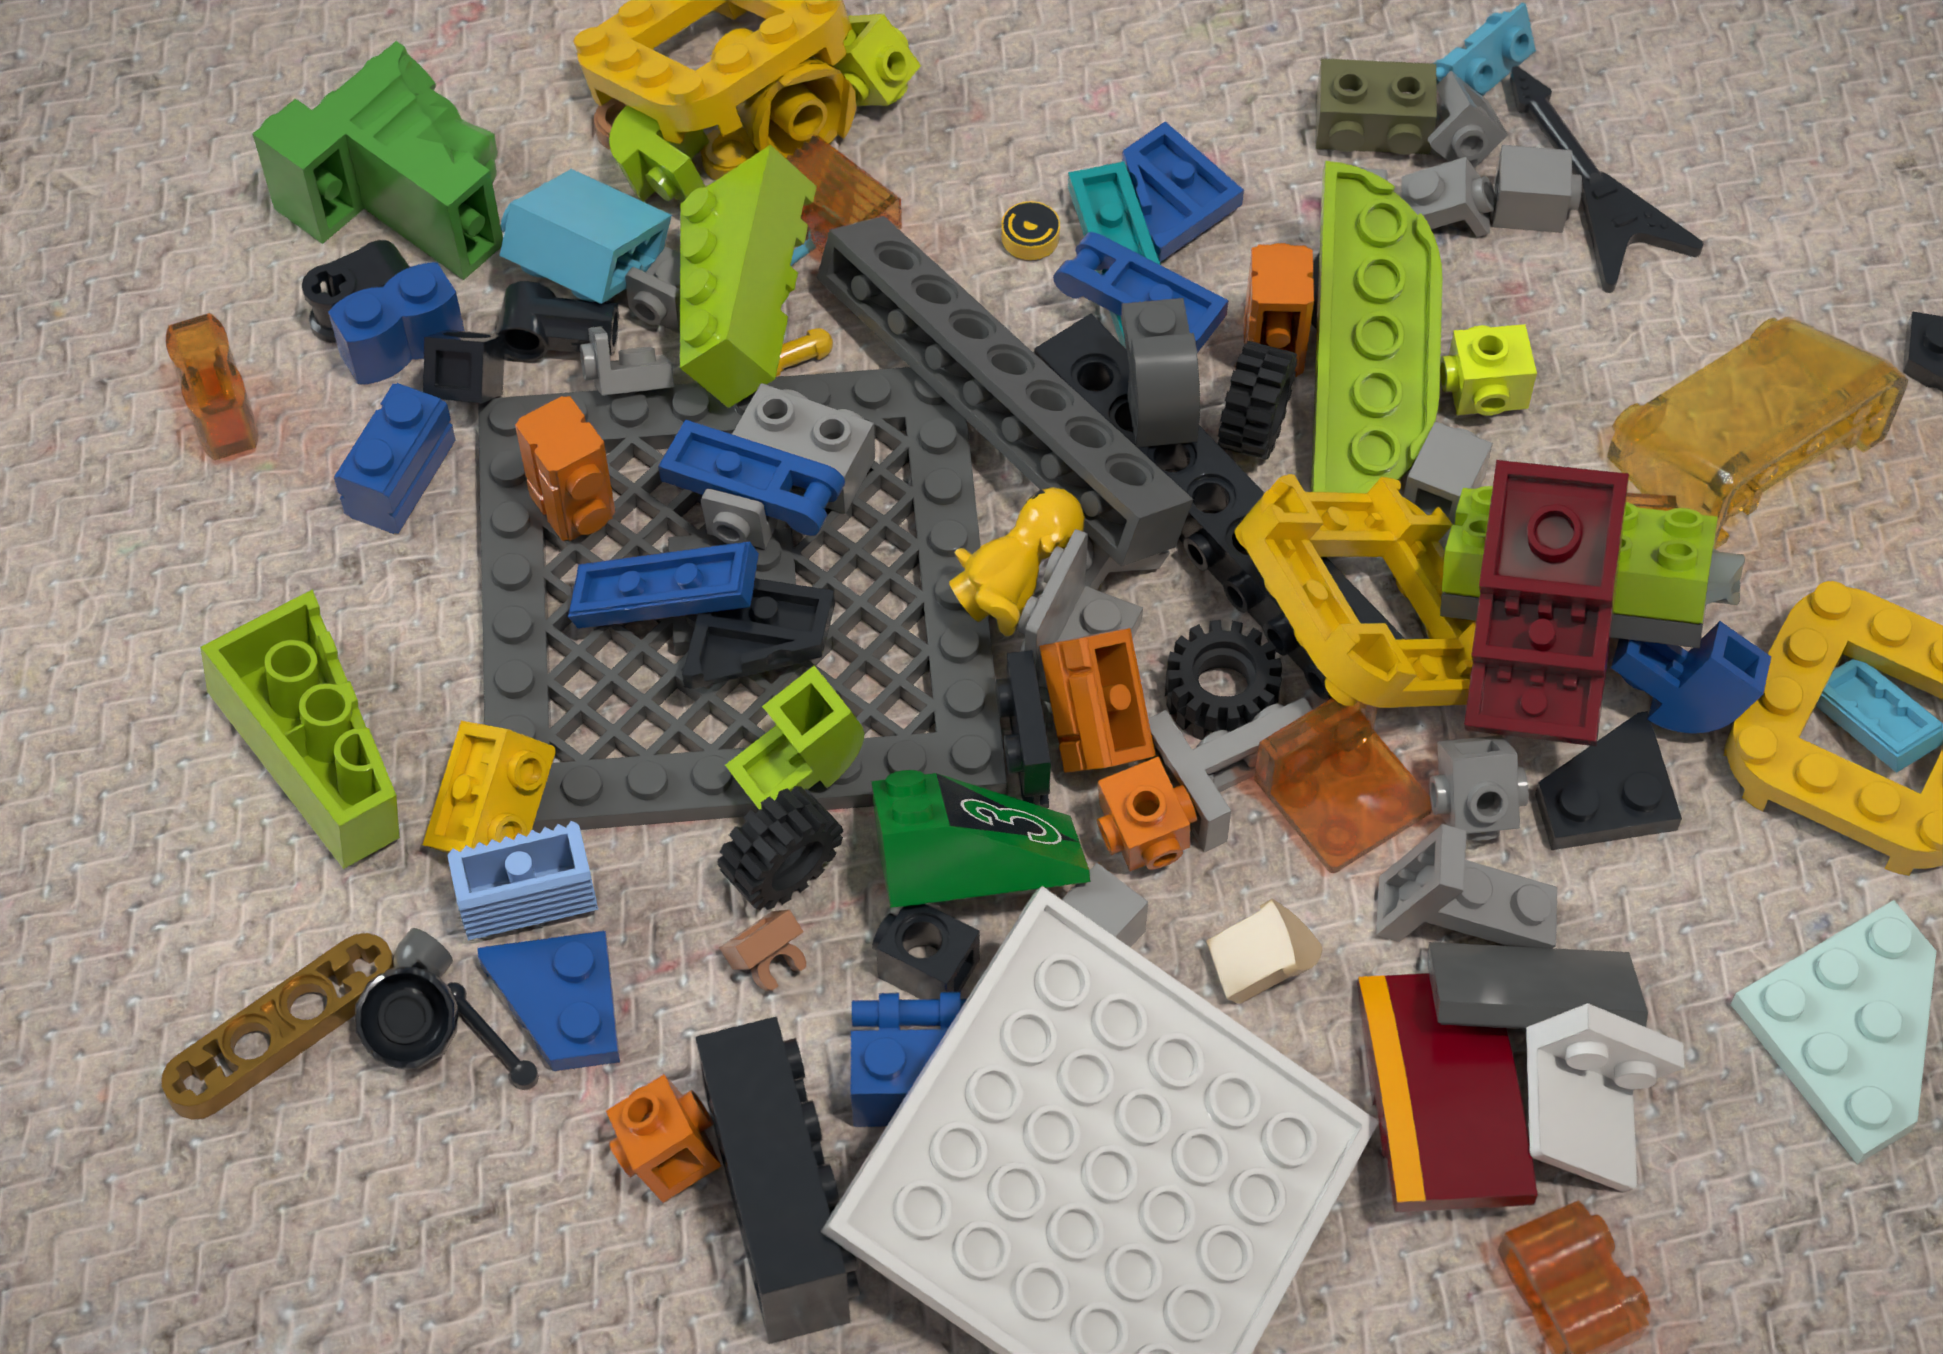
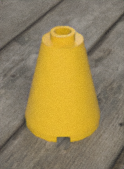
[711,28,856,170]

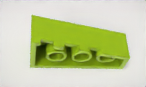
[200,589,400,869]

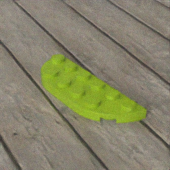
[1311,160,1443,493]

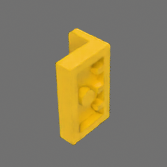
[422,720,556,853]

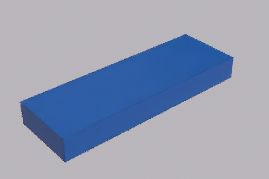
[568,541,759,629]

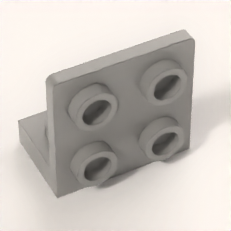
[1018,529,1143,703]

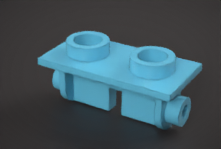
[1433,3,1536,96]

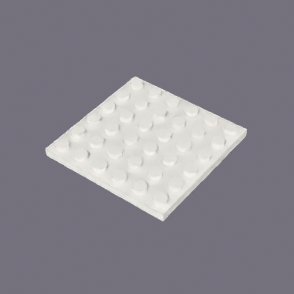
[821,886,1379,1354]

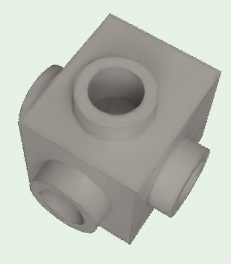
[1429,735,1529,841]

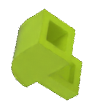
[609,105,710,203]
[725,665,864,810]

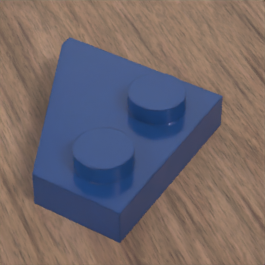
[1122,121,1244,262]
[477,931,620,1072]

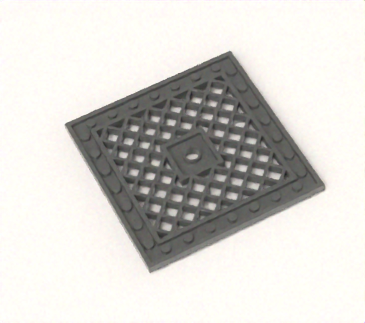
[478,367,1007,833]

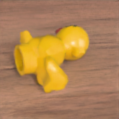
[949,487,1085,637]

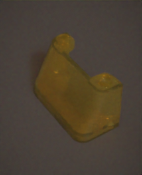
[1607,316,1908,549]

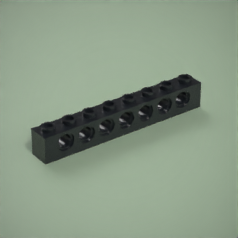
[1034,313,1405,714]

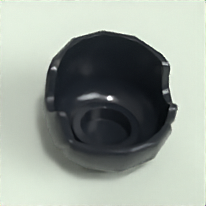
[355,966,459,1070]

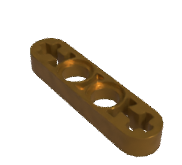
[161,933,394,1120]

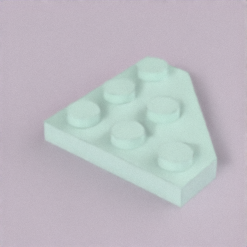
[1731,900,1936,1165]

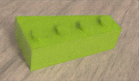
[680,144,817,408]

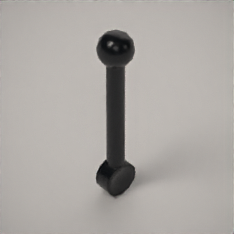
[447,982,539,1090]

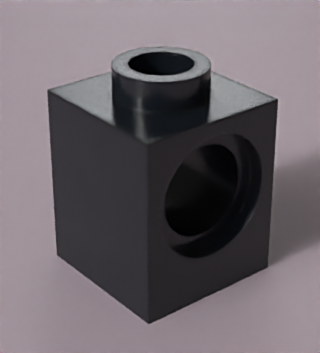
[423,330,505,403]
[872,904,980,999]

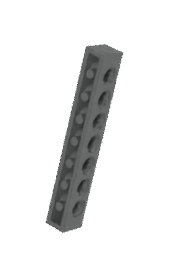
[817,216,1194,567]

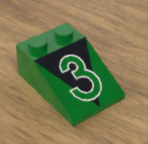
[871,770,1090,908]

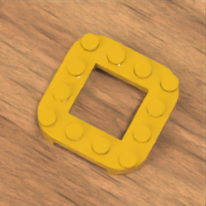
[573,0,852,144]
[1235,474,1476,708]
[1723,581,1943,876]

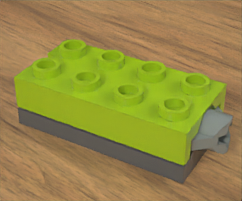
[1440,486,1745,648]

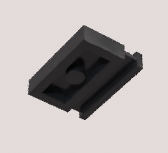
[996,650,1051,808]

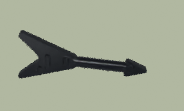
[1510,66,1704,293]

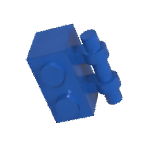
[851,992,967,1127]

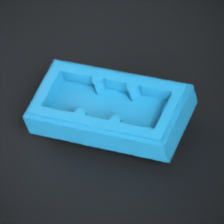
[1816,659,1943,773]

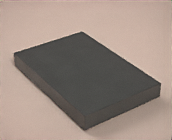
[1427,942,1648,1029]

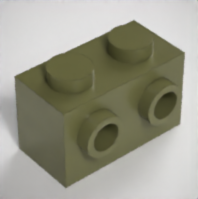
[1315,58,1437,155]

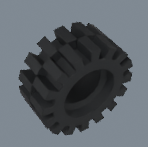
[1218,341,1297,460]
[1165,620,1282,740]
[717,786,844,910]

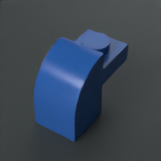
[1611,621,1771,733]

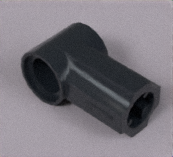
[496,281,619,361]

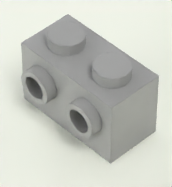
[732,383,875,514]

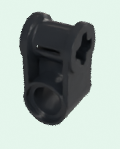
[302,240,410,343]

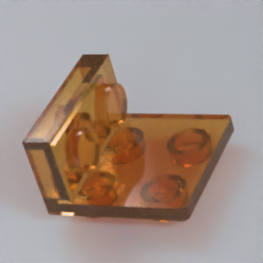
[1254,698,1433,873]

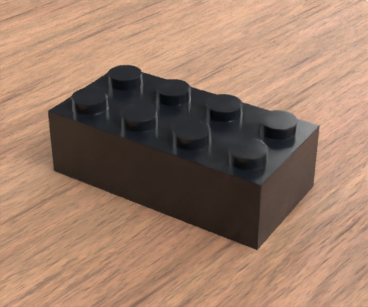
[695,1016,860,1344]

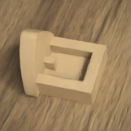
[1206,899,1323,1004]

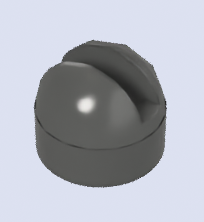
[393,928,453,977]

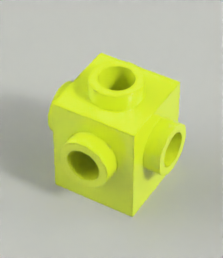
[834,14,921,106]
[1440,324,1537,416]

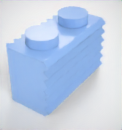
[447,821,598,940]

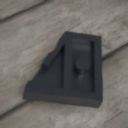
[1535,711,1682,851]

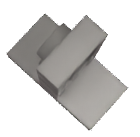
[1145,697,1318,852]
[1376,824,1557,948]

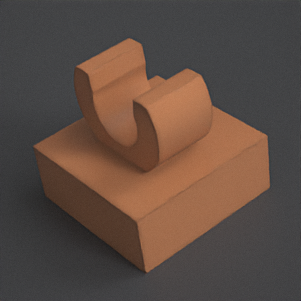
[719,909,807,991]

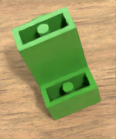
[252,41,503,280]

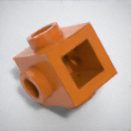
[1097,756,1197,872]
[606,1074,722,1203]

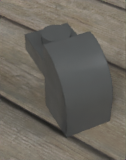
[1121,298,1200,447]

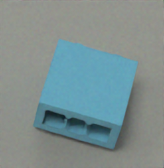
[500,169,672,304]

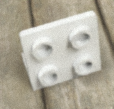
[1526,1003,1685,1192]

